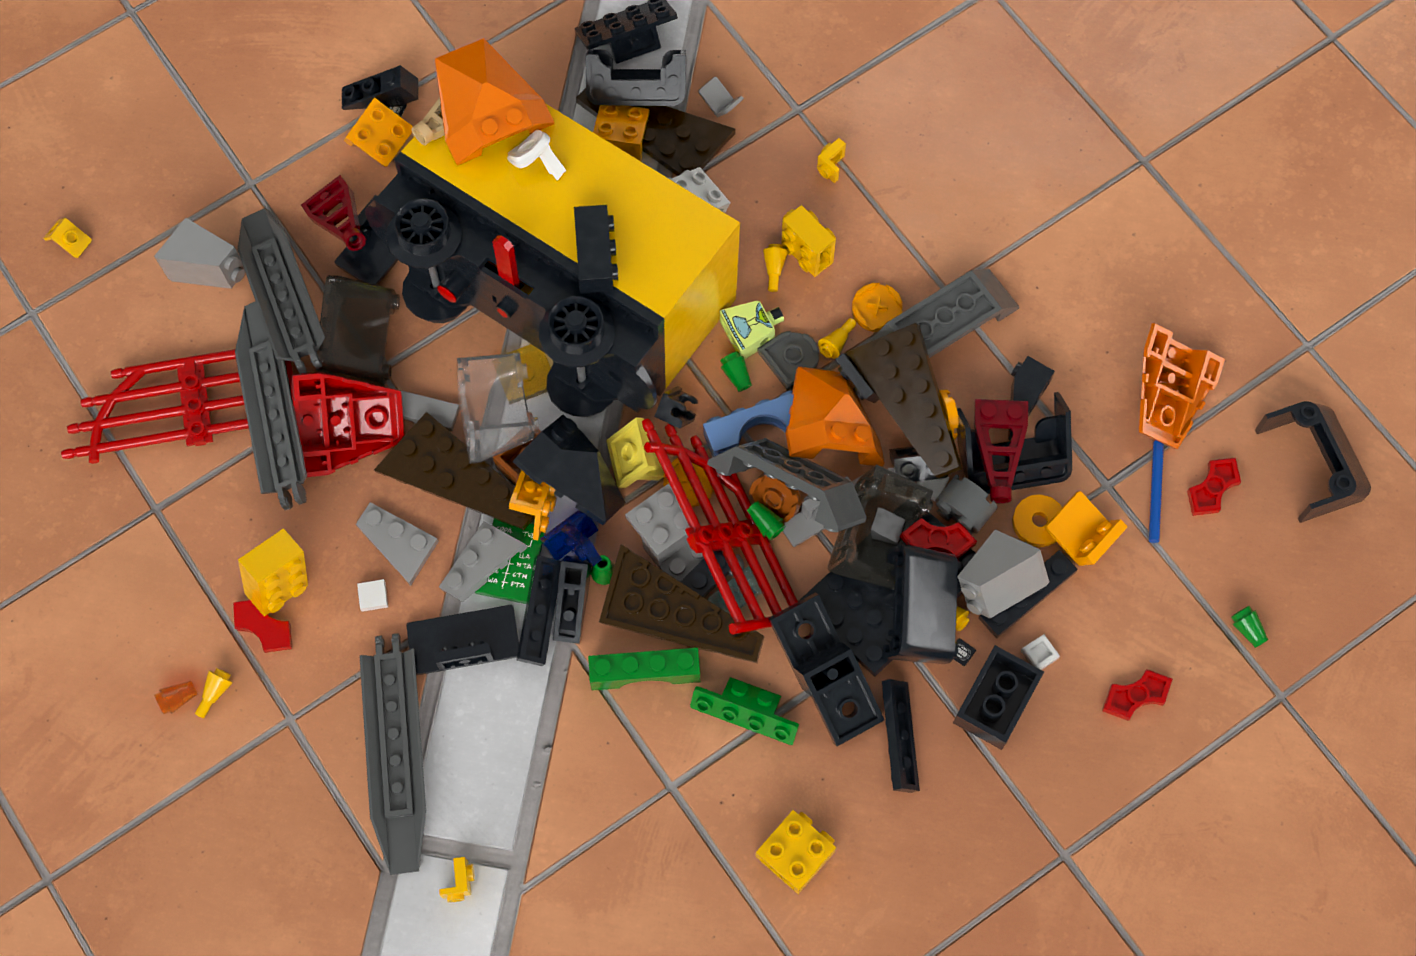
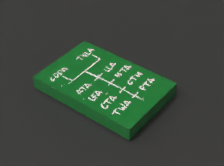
[475,519,546,604]

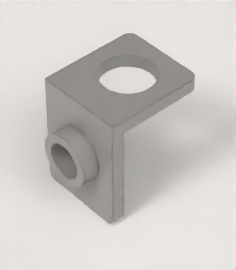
[698,77,744,118]

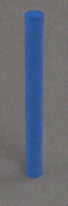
[1149,441,1164,543]

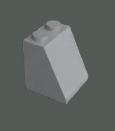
[154,218,245,289]
[957,530,1049,618]

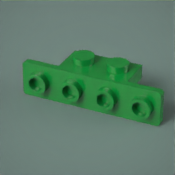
[690,677,799,745]

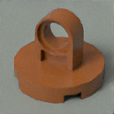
[749,473,801,523]

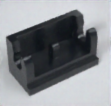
[654,386,698,428]

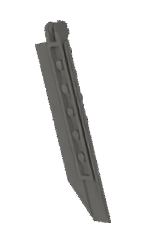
[237,208,325,374]
[235,301,307,510]
[359,633,426,875]

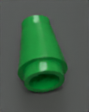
[720,352,752,392]
[747,500,786,540]
[591,555,615,585]
[1231,606,1269,648]

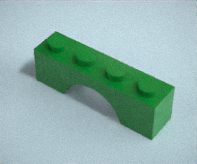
[588,648,701,691]

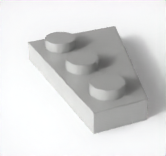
[356,502,439,586]
[439,521,528,602]

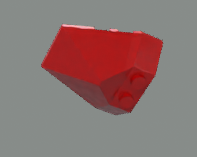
[291,372,404,478]

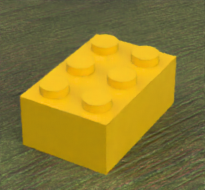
[238,528,308,616]

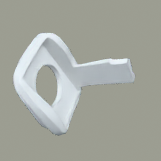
[507,130,566,180]

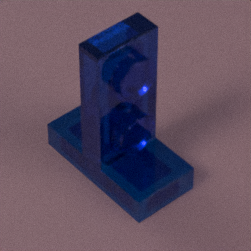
[540,510,602,566]

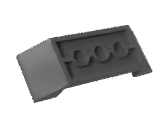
[869,269,1019,358]
[707,438,866,532]

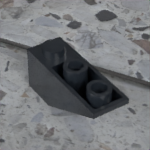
[342,65,418,110]

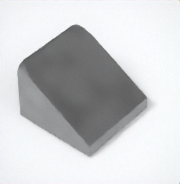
[871,507,905,545]

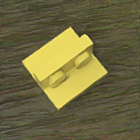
[606,418,664,488]

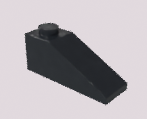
[1008,356,1055,441]
[553,555,592,644]

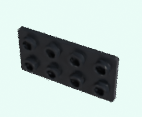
[575,0,678,64]
[334,195,398,289]
[406,605,519,676]

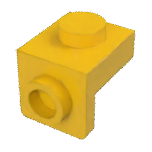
[817,138,846,183]
[439,857,475,902]

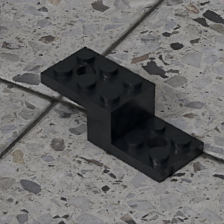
[768,592,885,747]

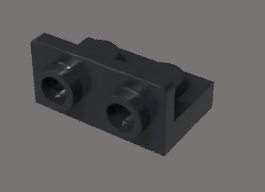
[889,446,948,484]

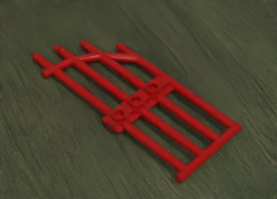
[61,349,293,464]
[642,418,798,634]

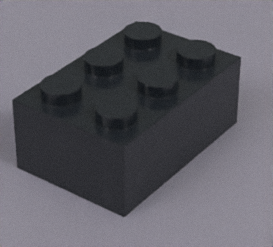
[953,645,1044,750]

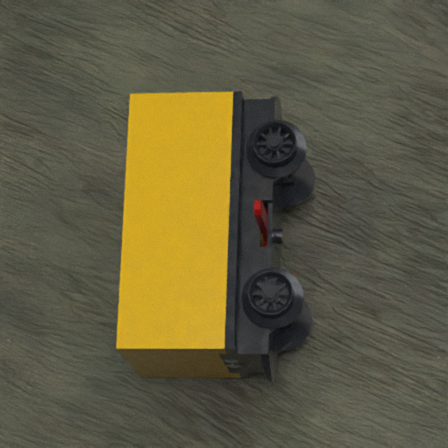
[365,103,740,417]

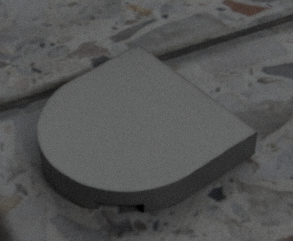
[757,331,819,391]

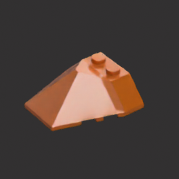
[435,38,555,166]
[1139,323,1225,449]
[785,367,885,466]

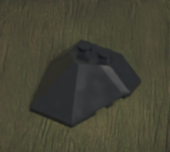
[513,414,626,525]

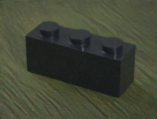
[574,205,618,293]

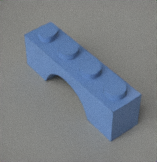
[703,391,794,457]

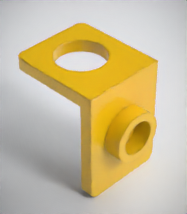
[43,218,92,258]

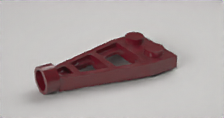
[301,175,366,251]
[974,399,1028,504]

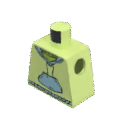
[720,301,784,359]

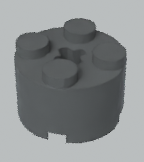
[935,475,998,535]

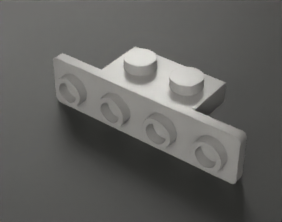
[782,473,882,547]

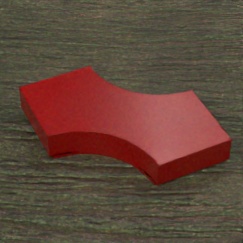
[1187,457,1241,516]
[900,518,977,560]
[233,600,292,653]
[1102,669,1173,721]

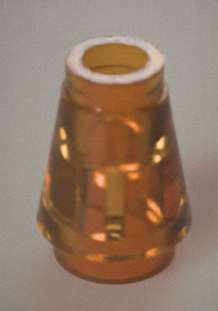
[154,680,198,715]

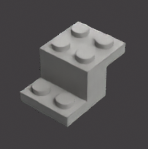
[625,484,704,581]

